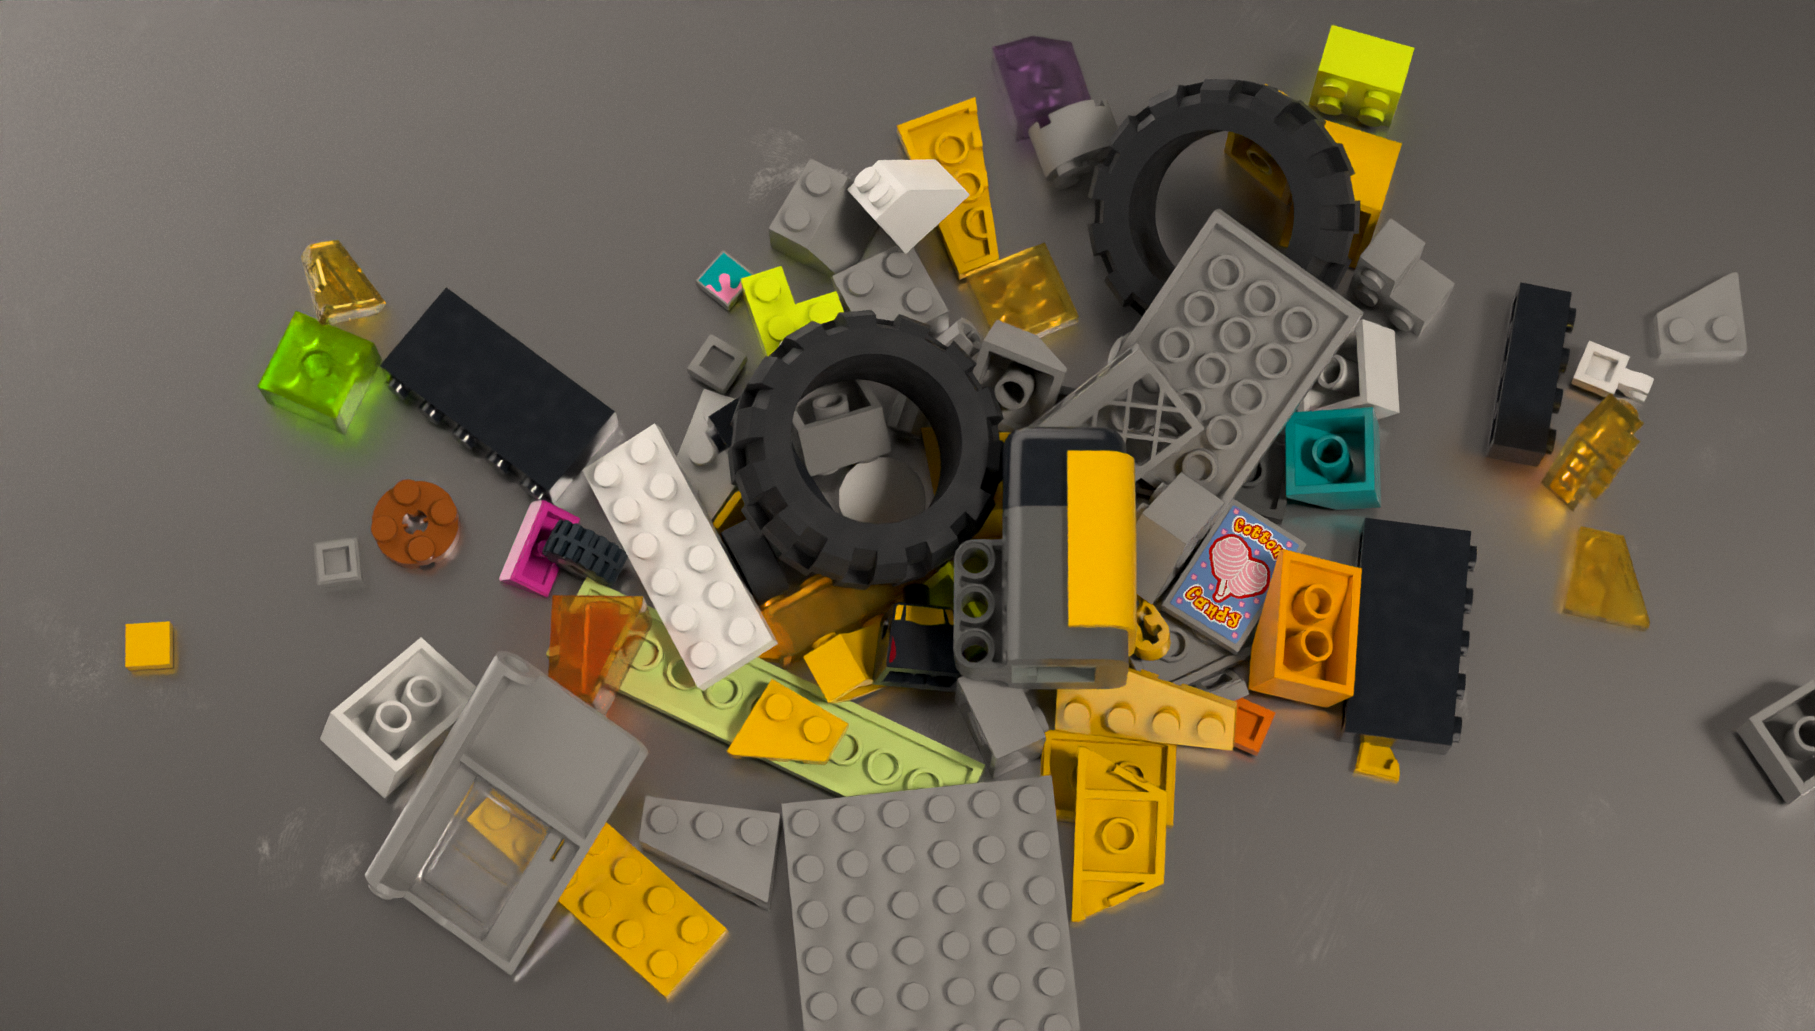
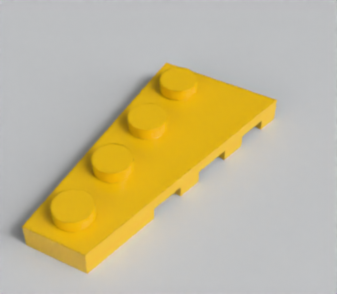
[1055,668,1238,751]

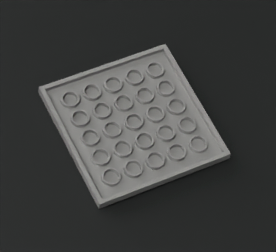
[781,775,1080,1031]

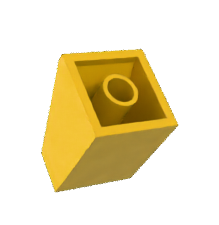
[1279,120,1402,268]

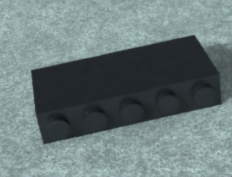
[380,287,619,504]
[1339,518,1477,755]

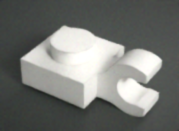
[1571,341,1654,403]

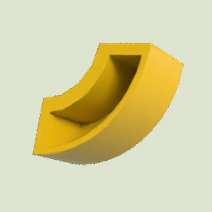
[803,614,886,703]

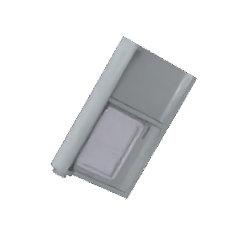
[365,651,648,976]

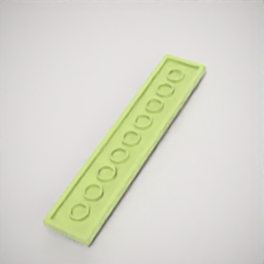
[546,577,985,797]

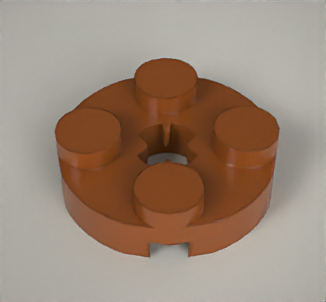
[371,479,461,569]

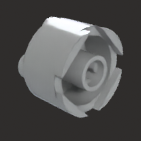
[1028,99,1118,190]

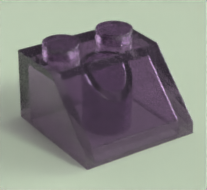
[991,36,1091,142]

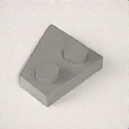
[1653,272,1747,360]

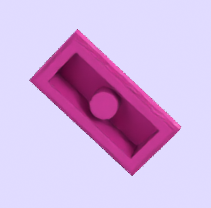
[499,500,580,598]

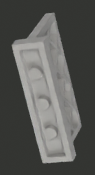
[1028,342,1205,482]

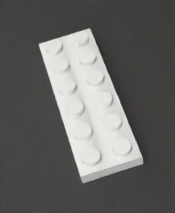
[582,423,778,691]

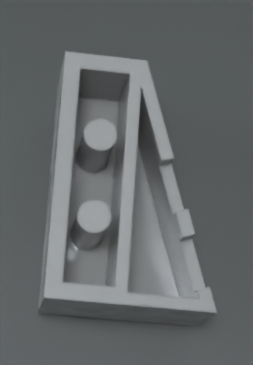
[639,796,783,912]

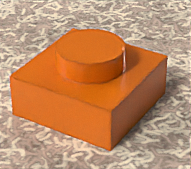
[1234,698,1276,756]

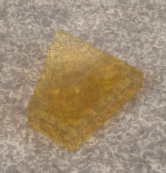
[301,240,387,326]
[1562,526,1650,632]

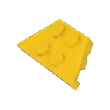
[1071,746,1168,922]

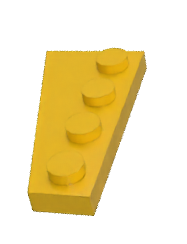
[897,97,999,280]

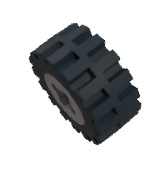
[542,520,628,588]

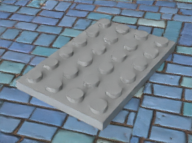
[1081,208,1364,529]

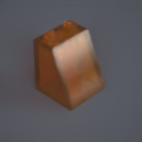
[548,595,652,716]

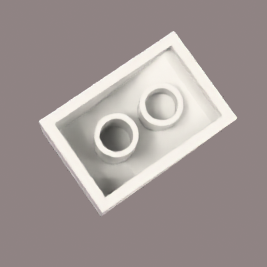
[320,638,476,798]

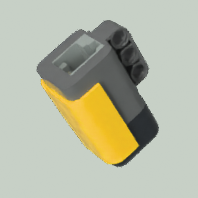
[954,427,1137,689]

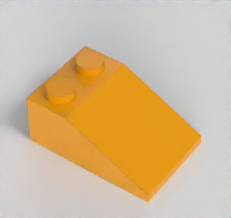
[1248,549,1362,708]

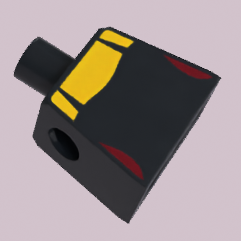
[872,583,966,692]

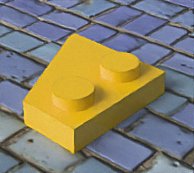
[727,679,849,765]

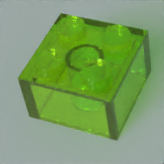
[257,311,382,435]

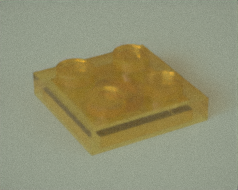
[966,242,1079,338]

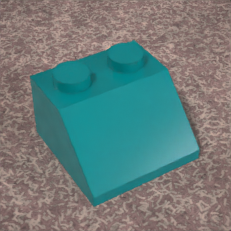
[1285,407,1381,510]

